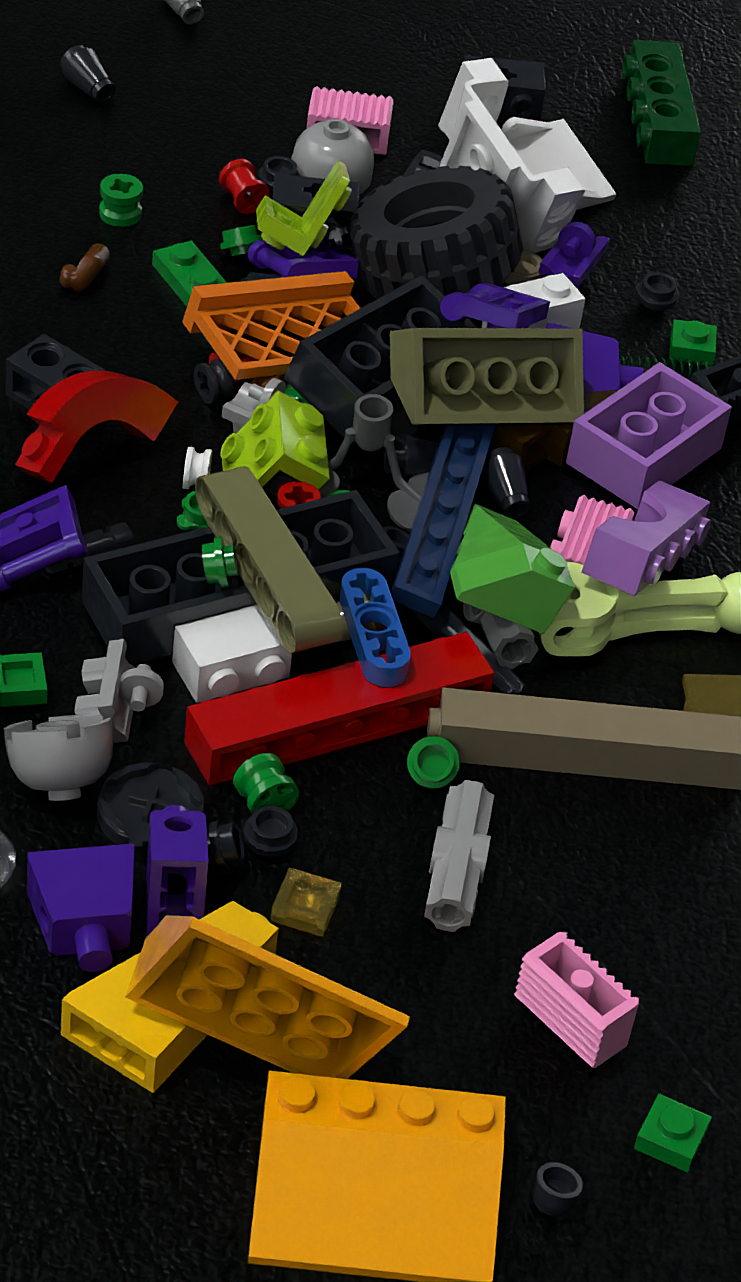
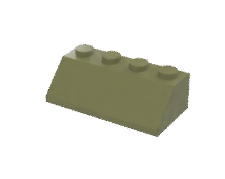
[390,328,584,424]

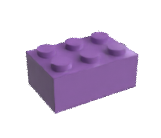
[566,362,732,509]

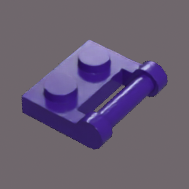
[248,240,359,278]
[440,283,550,328]
[0,485,89,593]

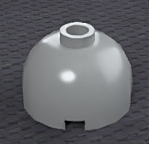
[292,119,374,194]
[4,715,113,801]

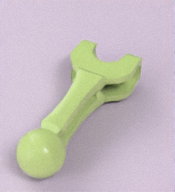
[539,562,741,656]

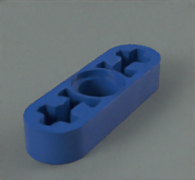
[340,568,411,687]

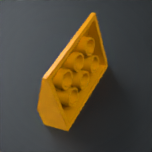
[125,915,410,1079]
[248,1071,505,1282]

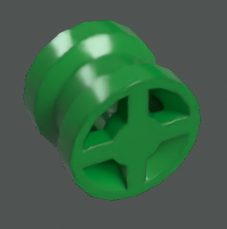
[99,173,143,227]
[233,753,299,814]

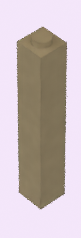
[427,688,741,790]

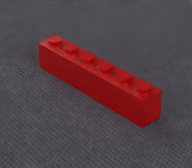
[184,632,495,786]

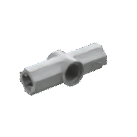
[424,780,494,932]

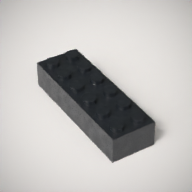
[82,490,400,665]

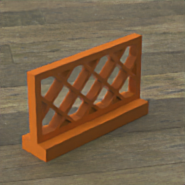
[182,271,360,380]

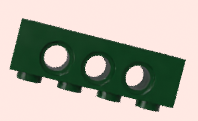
[622,40,701,166]

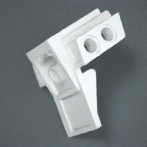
[438,58,616,253]

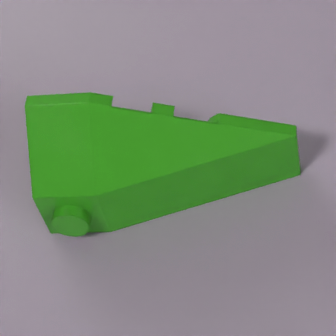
[450,504,575,634]

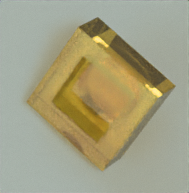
[271,867,341,937]

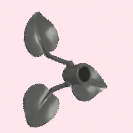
[263,394,468,532]

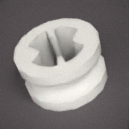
[183,447,212,489]

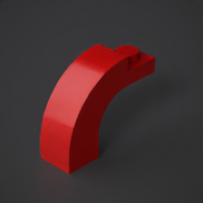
[15,370,178,483]

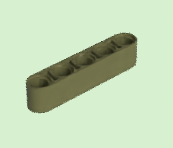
[195,466,343,654]

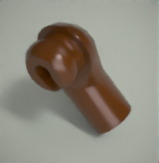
[60,244,110,292]

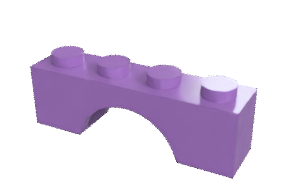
[581,480,711,596]

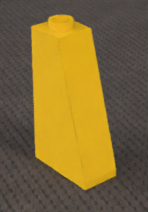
[61,901,279,1093]

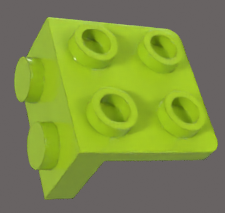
[256,160,352,256]
[220,390,330,489]

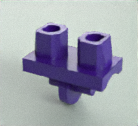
[538,221,610,288]

